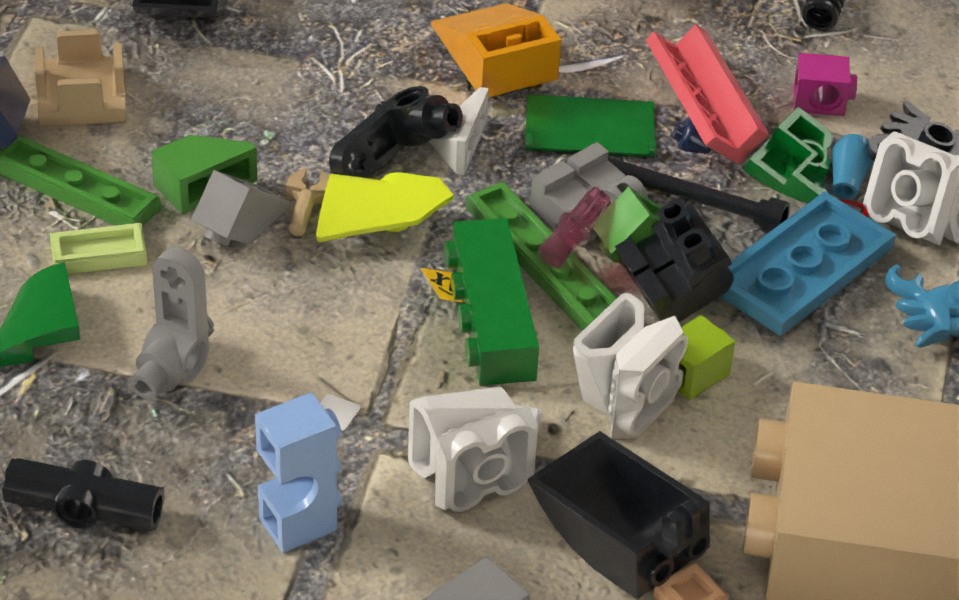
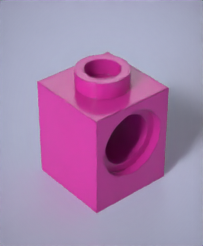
[793,53,857,116]

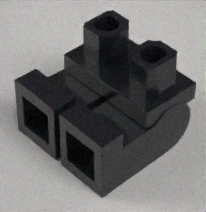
[614,199,734,322]

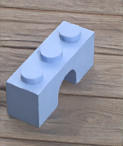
[255,392,341,553]

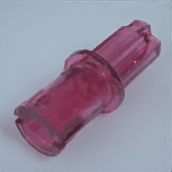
[538,187,611,268]

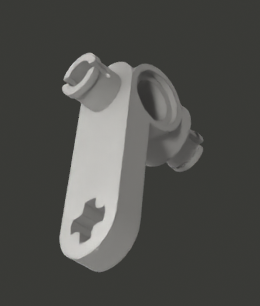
[129,246,215,400]

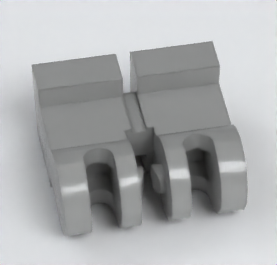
[529,142,648,246]

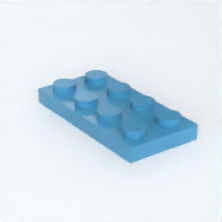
[721,191,896,336]

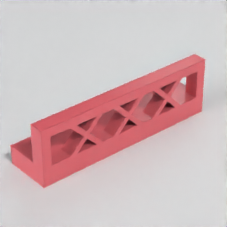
[646,24,769,165]

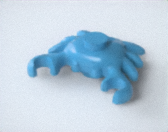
[885,265,959,348]

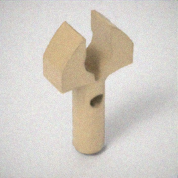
[286,168,329,236]

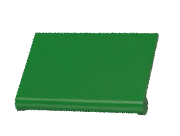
[525,94,656,158]

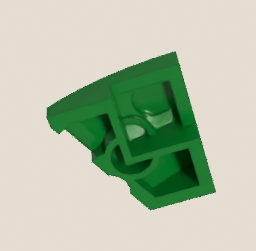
[743,107,832,203]
[0,262,80,367]

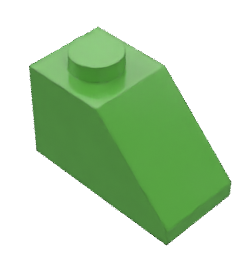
[151,135,258,214]
[591,187,662,263]

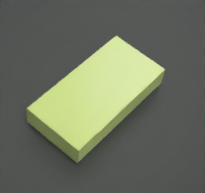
[49,223,148,275]

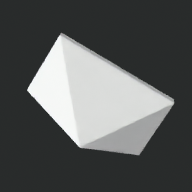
[429,87,489,175]

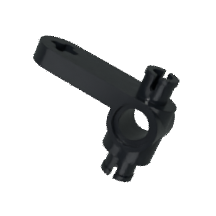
[329,86,463,178]

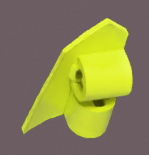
[316,172,454,242]

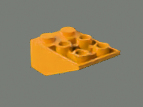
[431,3,561,97]

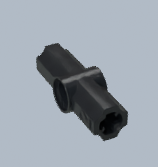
[2,458,165,531]

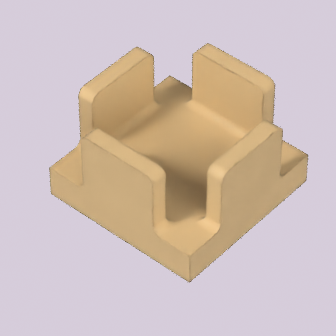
[35,29,127,127]

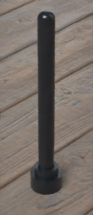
[608,157,790,233]

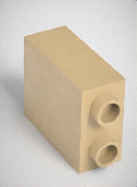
[742,381,959,600]

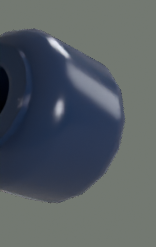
[672,116,713,154]

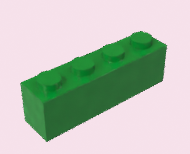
[444,218,539,386]

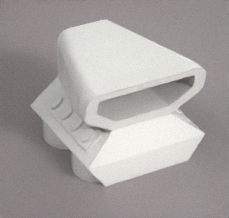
[863,131,959,246]
[573,293,688,440]
[408,386,538,512]

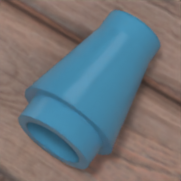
[832,134,875,200]

